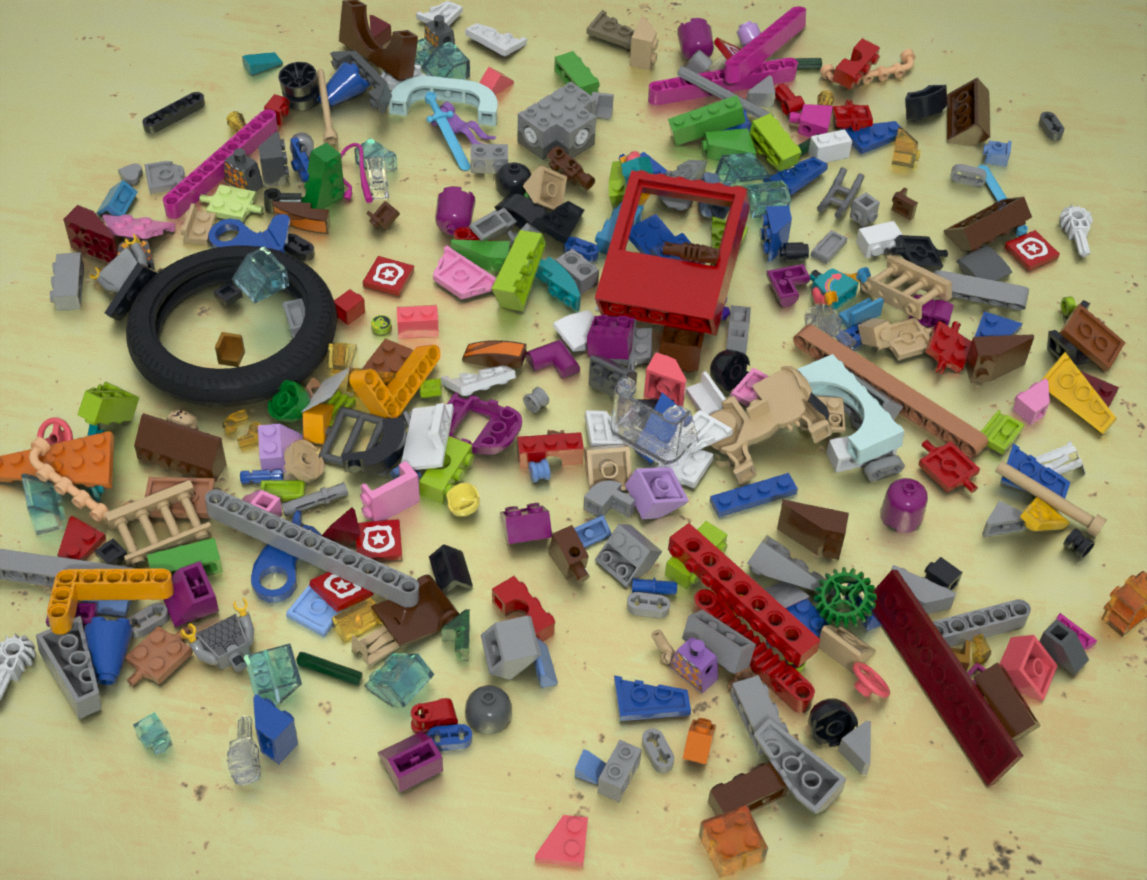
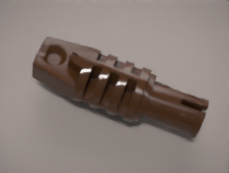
[663,242,720,264]

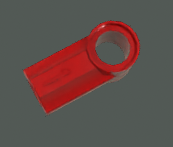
[775,83,805,116]

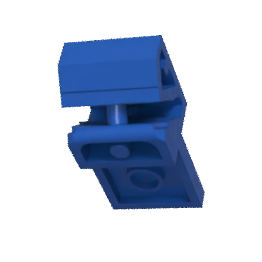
[629,214,705,264]

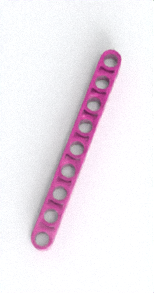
[725,6,806,83]
[648,58,798,105]
[163,109,278,219]

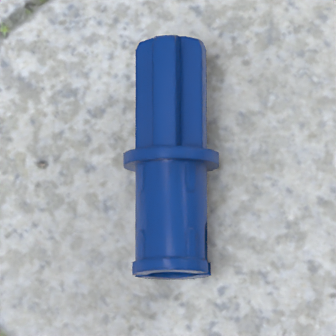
[632,578,677,595]

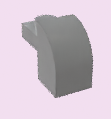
[583,480,635,518]

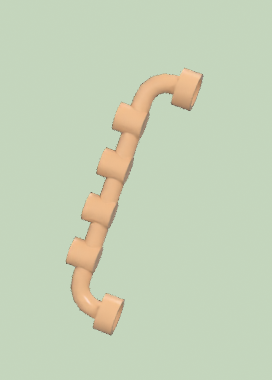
[820,49,916,84]
[29,437,135,522]

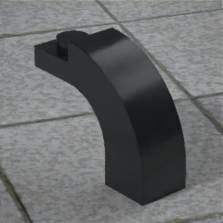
[342,417,407,477]

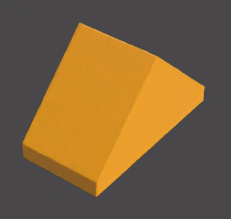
[303,403,334,445]

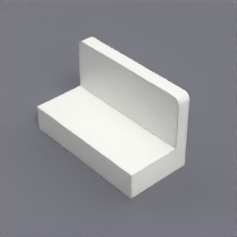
[686,371,726,415]

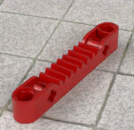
[692,589,815,713]

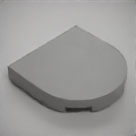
[144,161,185,194]

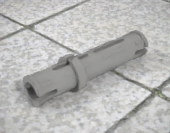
[281,482,348,517]

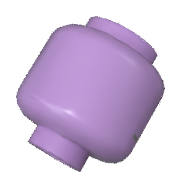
[736,21,761,46]

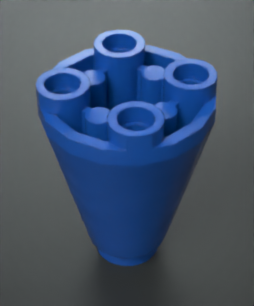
[317,62,369,107]
[84,617,133,685]

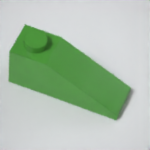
[451,239,510,272]

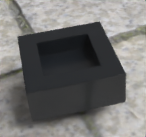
[213,282,243,307]
[95,538,128,565]

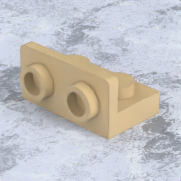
[181,203,217,245]

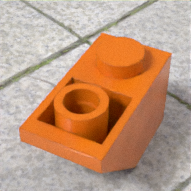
[682,718,716,764]

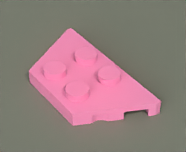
[102,214,175,239]
[433,246,496,299]

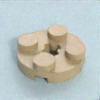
[284,439,324,483]

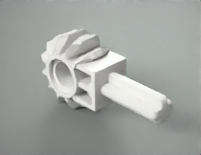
[1059,205,1093,257]
[0,633,36,701]

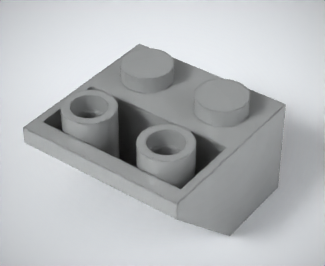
[595,524,662,587]
[481,616,541,680]

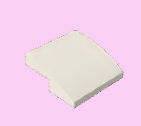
[553,310,594,352]

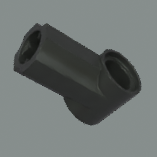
[264,188,302,214]

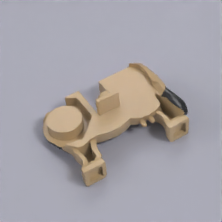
[709,366,832,484]

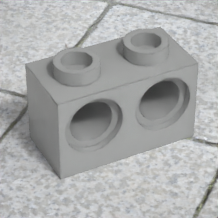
[555,249,599,294]
[597,740,642,803]

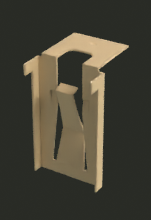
[352,626,400,670]

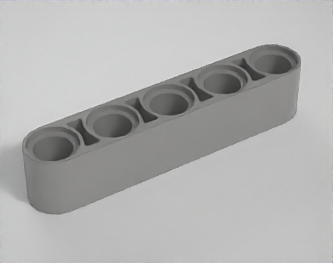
[933,270,1029,310]
[933,599,1031,647]

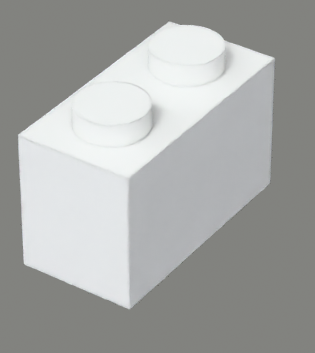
[808,129,852,163]
[856,221,903,258]

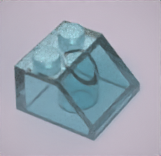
[422,41,470,80]
[21,473,66,535]

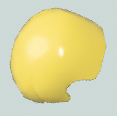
[446,483,480,517]

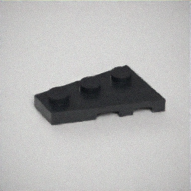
[104,263,158,321]

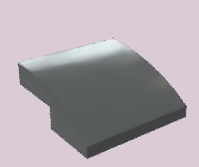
[956,245,1013,281]

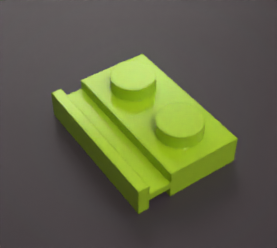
[981,410,1025,455]

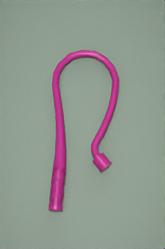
[341,143,373,203]

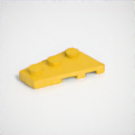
[1020,497,1070,531]

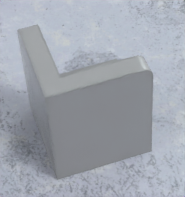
[592,92,614,120]

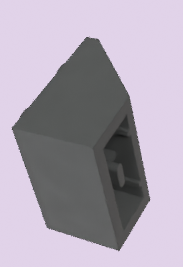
[258,132,289,188]
[588,355,637,402]

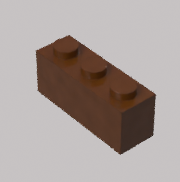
[973,663,1041,741]
[708,762,788,826]

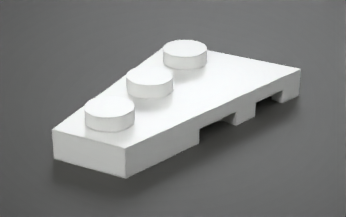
[465,23,527,57]

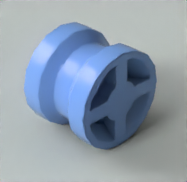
[528,459,551,483]

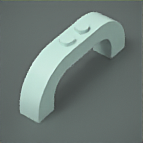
[389,76,498,126]

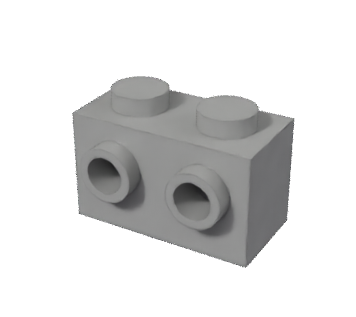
[471,144,508,173]

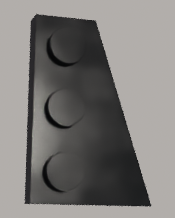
[531,201,585,244]

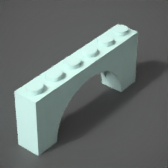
[797,354,904,465]

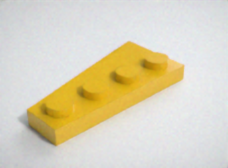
[1041,352,1117,435]

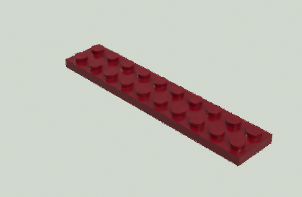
[872,570,1023,786]

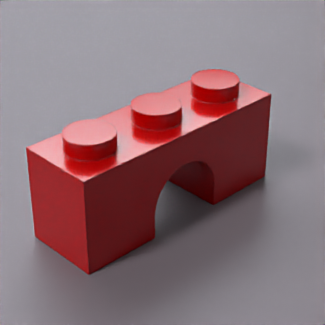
[832,38,880,90]
[517,432,584,469]
[492,576,555,642]

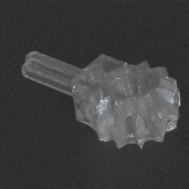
[804,304,857,349]
[227,715,261,786]

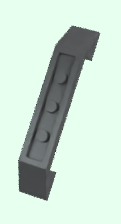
[330,51,392,114]

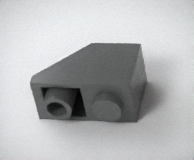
[1040,619,1089,676]

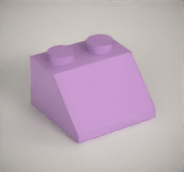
[258,423,304,473]
[625,467,689,519]

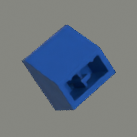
[759,205,792,261]
[253,694,298,764]

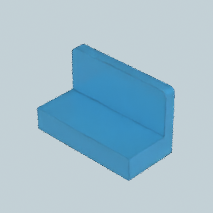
[96,180,138,216]
[837,297,884,329]

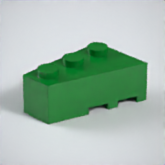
[302,142,345,209]

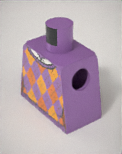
[669,637,718,694]

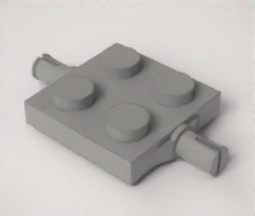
[611,319,652,371]

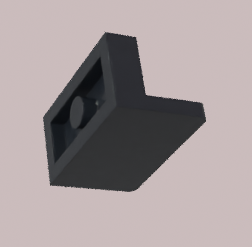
[1047,330,1089,366]
[429,544,473,595]

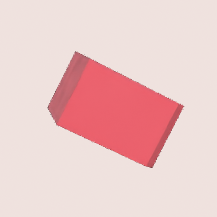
[479,66,514,95]

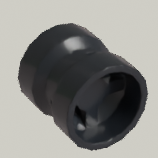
[1063,528,1095,559]

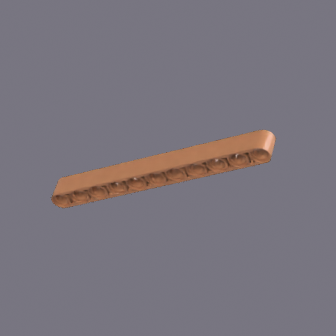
[793,324,988,458]

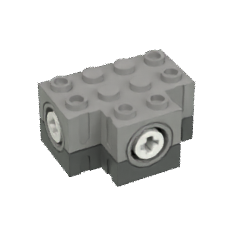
[517,82,596,160]

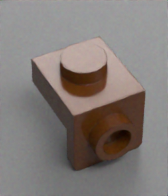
[366,201,400,231]

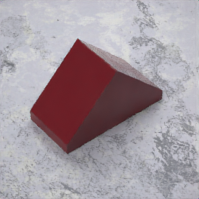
[369,15,392,46]
[321,507,361,548]

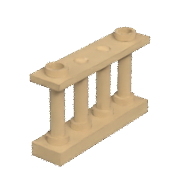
[860,253,952,320]
[105,480,211,567]

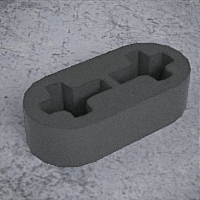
[1038,112,1065,140]

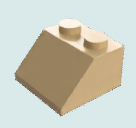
[630,17,659,70]
[584,444,632,490]

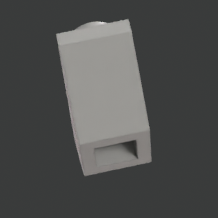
[891,565,956,614]

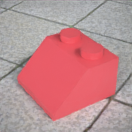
[397,305,439,339]
[644,352,687,409]
[1000,635,1058,701]

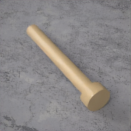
[995,461,1107,538]

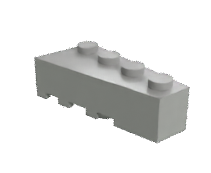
[36,616,101,719]

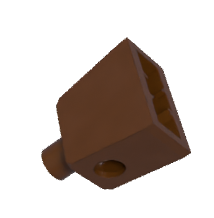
[548,525,590,583]

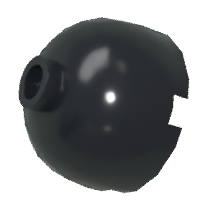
[495,162,532,197]
[710,349,750,392]
[808,698,858,747]

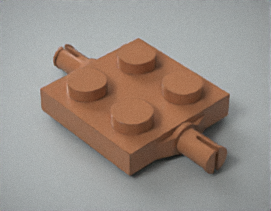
[125,626,193,687]

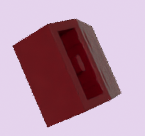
[63,205,118,263]

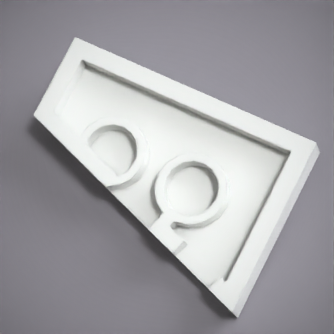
[441,365,516,396]

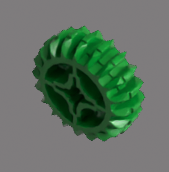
[814,567,877,629]

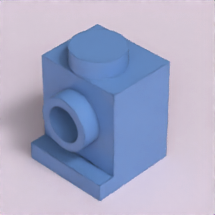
[982,140,1012,167]

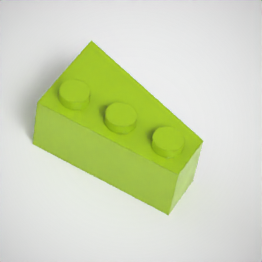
[750,113,801,171]
[77,381,140,425]

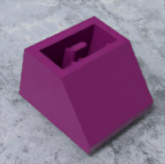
[587,315,635,360]
[500,503,552,544]
[163,561,219,627]
[377,732,443,793]

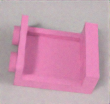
[360,461,420,522]

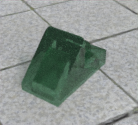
[441,609,470,661]

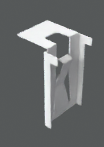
[1035,441,1086,474]

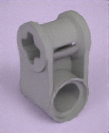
[686,50,713,74]

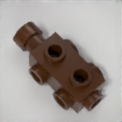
[547,146,595,190]

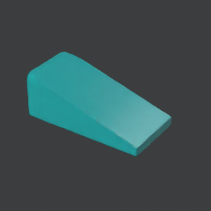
[242,52,283,75]

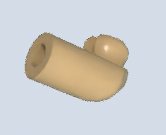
[651,630,675,664]

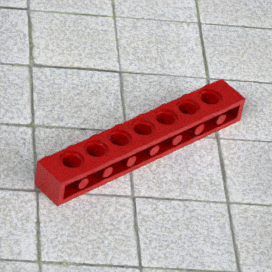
[668,523,821,668]

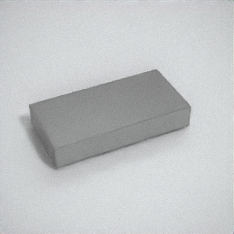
[810,230,848,264]

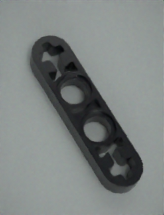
[142,92,205,133]

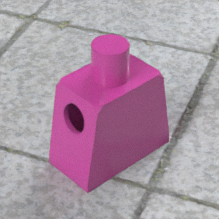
[789,104,833,138]

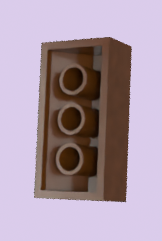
[947,77,990,146]
[943,197,1032,252]
[134,413,227,483]

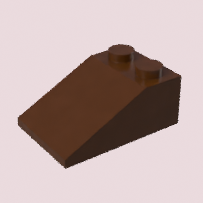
[659,326,704,373]
[965,334,1034,382]
[777,499,849,560]

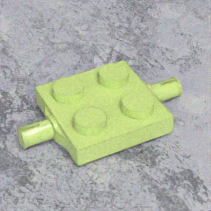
[200,184,264,223]

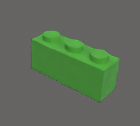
[554,51,600,96]
[147,538,223,576]

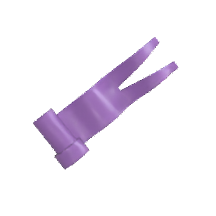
[431,101,496,144]

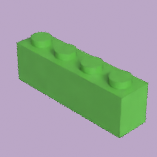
[668,95,745,146]

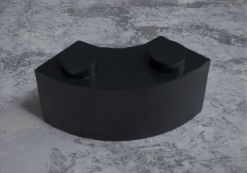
[905,85,947,121]
[494,194,547,229]

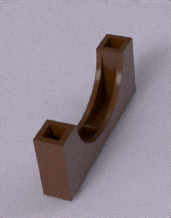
[339,0,418,81]

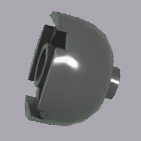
[465,685,512,735]

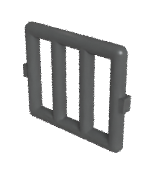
[318,407,407,477]

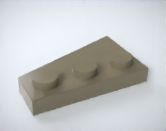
[586,10,634,49]

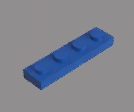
[710,473,798,518]

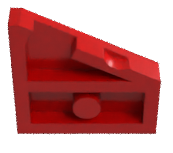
[57,515,106,561]

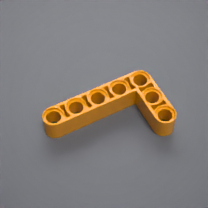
[349,344,441,419]
[47,568,174,635]

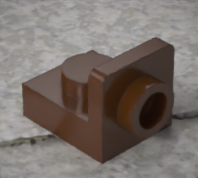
[892,187,918,220]

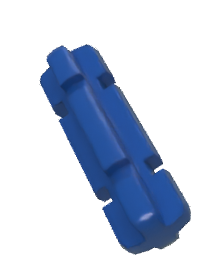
[240,469,283,484]

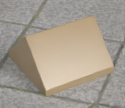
[523,166,567,211]
[819,624,876,674]

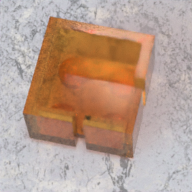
[1101,571,1147,637]
[699,805,768,878]

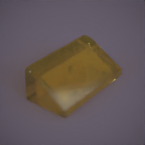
[331,598,382,643]

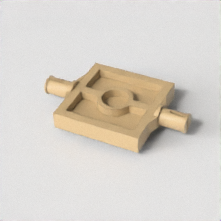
[875,318,934,360]

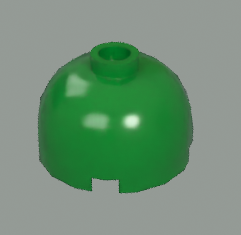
[268,380,310,423]

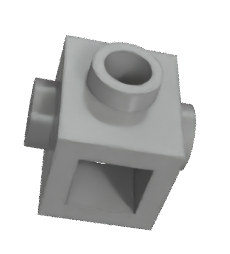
[850,192,880,227]

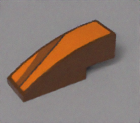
[272,201,331,234]
[462,340,527,369]

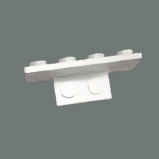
[401,403,454,470]

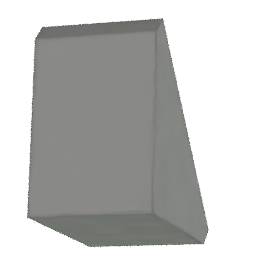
[746,75,775,107]
[982,500,1026,537]
[838,721,871,776]

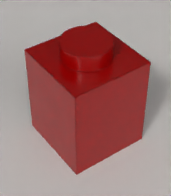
[334,289,365,325]

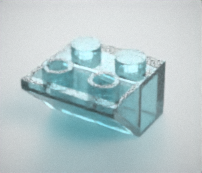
[715,153,771,185]
[744,180,791,219]
[232,246,289,304]
[244,643,302,705]
[364,653,435,707]

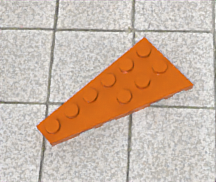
[0,431,114,489]

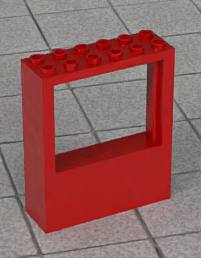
[595,170,750,336]

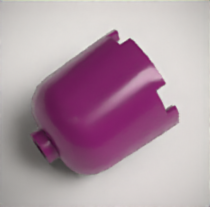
[677,18,714,61]
[435,186,476,235]
[880,478,928,533]

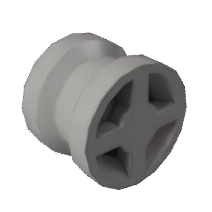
[523,387,549,413]

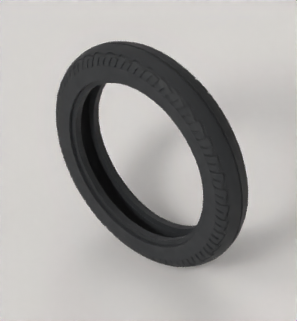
[126,245,337,407]

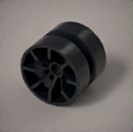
[278,62,320,111]

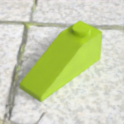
[609,161,627,210]

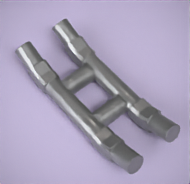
[817,167,865,219]

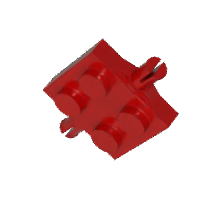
[832,99,873,131]
[925,320,972,374]
[918,440,980,494]

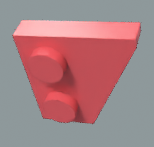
[535,815,588,868]

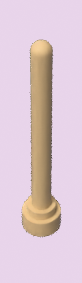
[317,69,338,145]

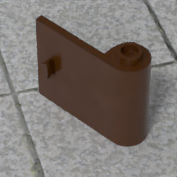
[371,574,461,647]

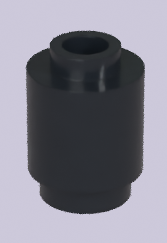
[780,242,809,262]

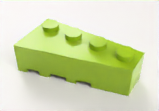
[491,230,546,312]

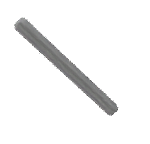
[677,66,774,118]

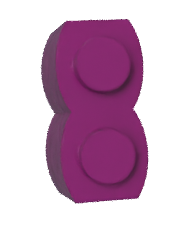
[908,295,954,328]

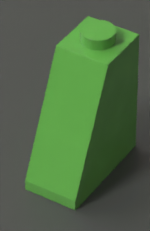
[701,128,756,167]

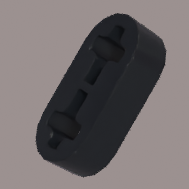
[284,233,315,261]

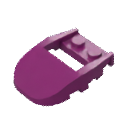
[447,393,522,455]

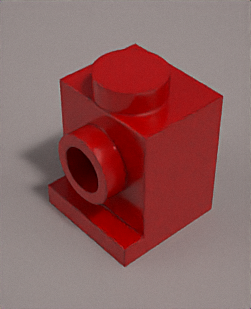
[264,94,290,126]

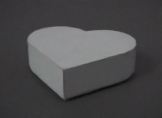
[118,163,143,185]

